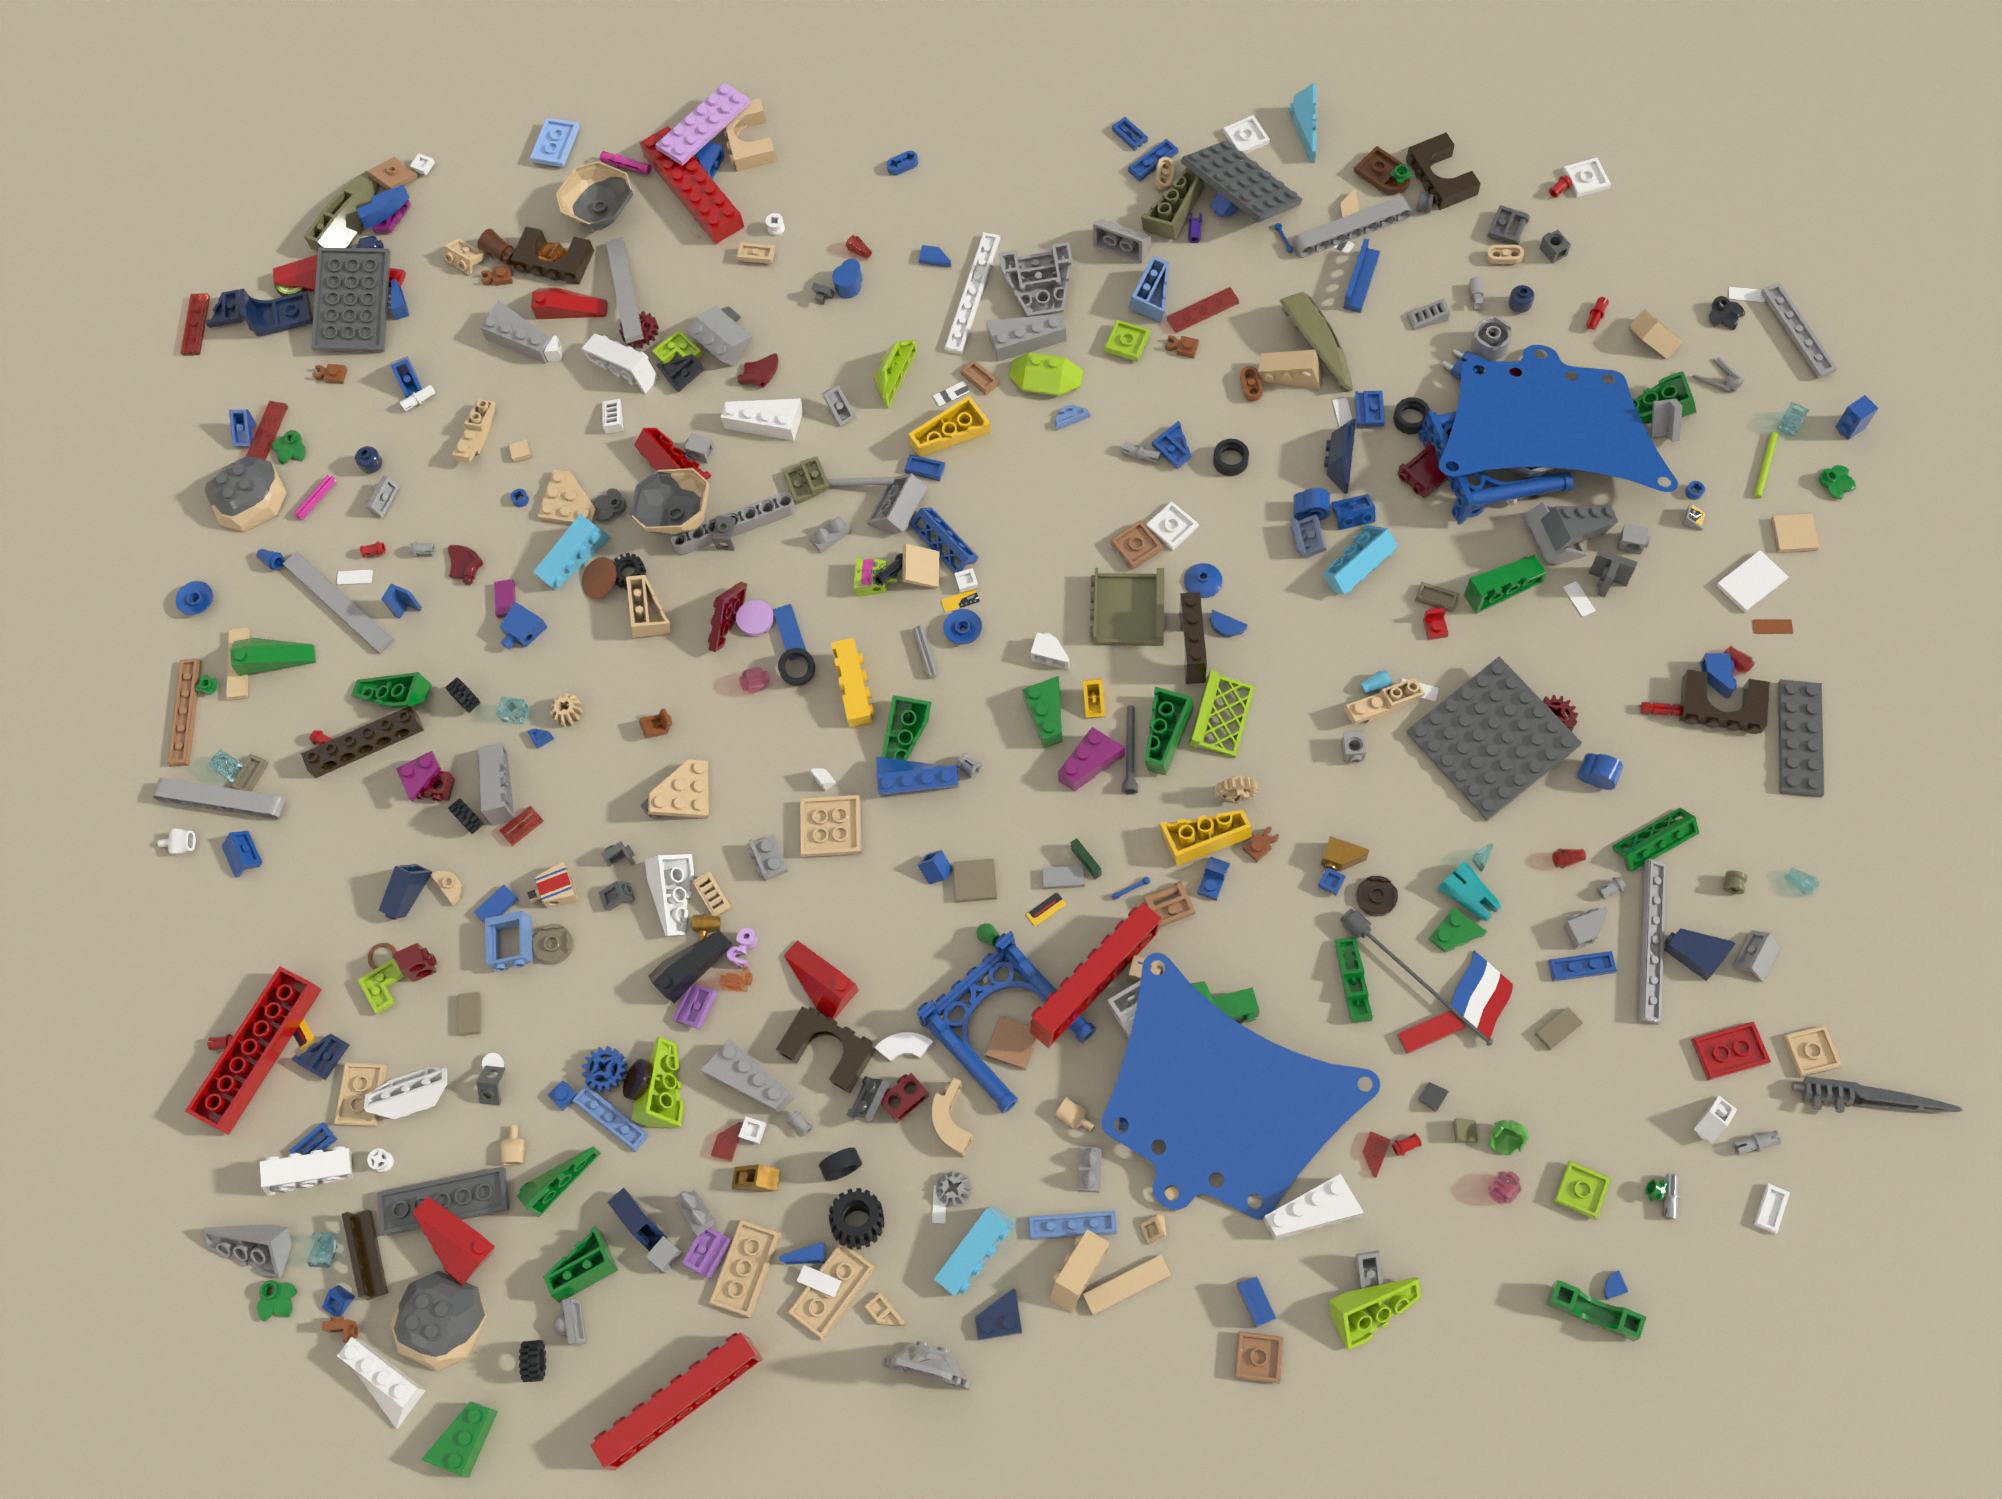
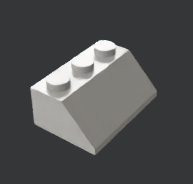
[1093,219,1151,263]
[687,306,753,366]
[867,473,927,534]
[1524,502,1586,565]

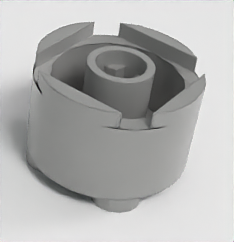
[1471,317,1512,361]

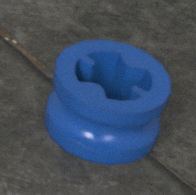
[1685,481,1705,500]
[510,489,529,507]

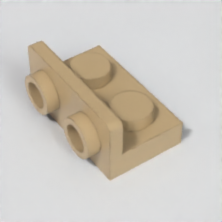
[444,238,485,275]

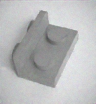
[748,835,788,881]

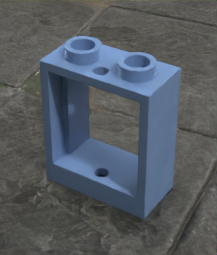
[485,911,533,971]

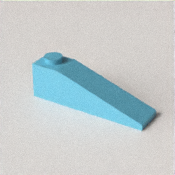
[1289,83,1317,163]

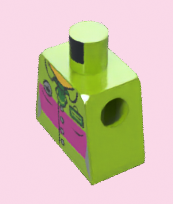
[854,556,898,597]

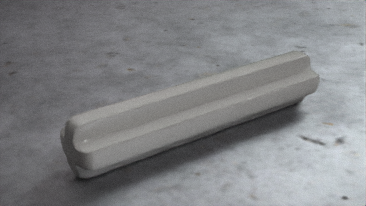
[913,626,937,679]

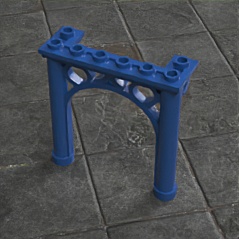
[1418,410,1574,525]
[916,931,1096,1114]

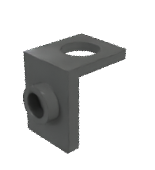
[712,516,736,551]
[477,1065,505,1105]

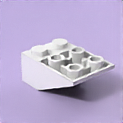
[1108,980,1141,1039]

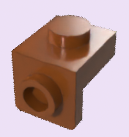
[639,708,672,738]
[322,1316,358,1343]

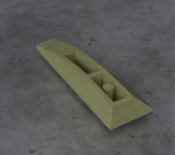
[304,170,379,252]
[1280,291,1353,391]

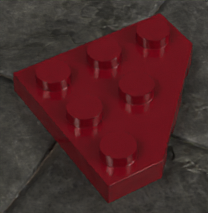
[708,582,747,652]

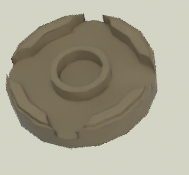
[532,924,573,965]

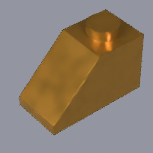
[1321,836,1369,871]
[731,1164,780,1192]

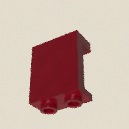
[1397,441,1448,499]

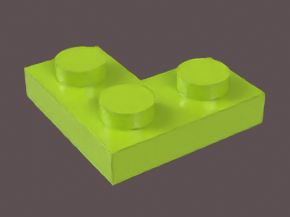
[652,329,703,364]
[358,958,405,1015]

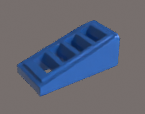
[390,279,409,320]
[779,1242,826,1265]

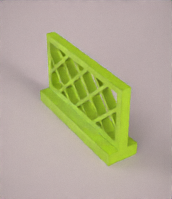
[1188,669,1255,758]

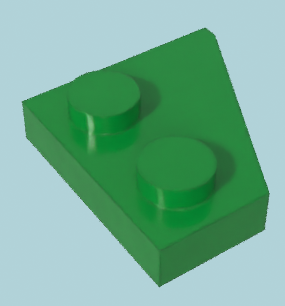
[1428,907,1487,953]

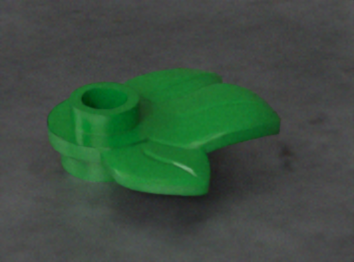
[272,430,306,464]
[1819,465,1856,500]
[257,1280,298,1322]

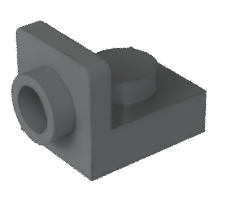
[599,881,635,911]

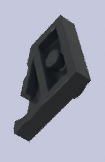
[656,354,705,392]

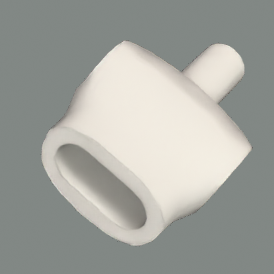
[158,829,196,855]

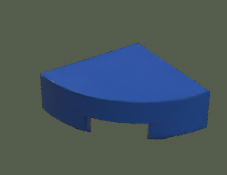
[527,729,554,749]
[1604,1270,1628,1300]

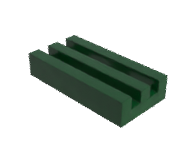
[1070,838,1102,880]

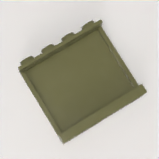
[1090,568,1164,646]

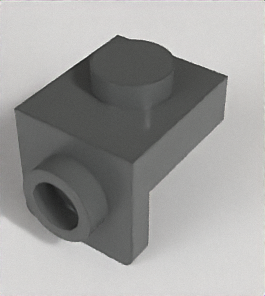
[601,841,635,867]

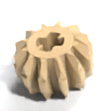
[549,693,583,727]

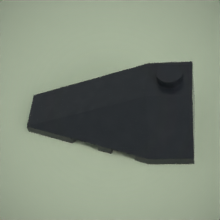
[649,930,733,1003]

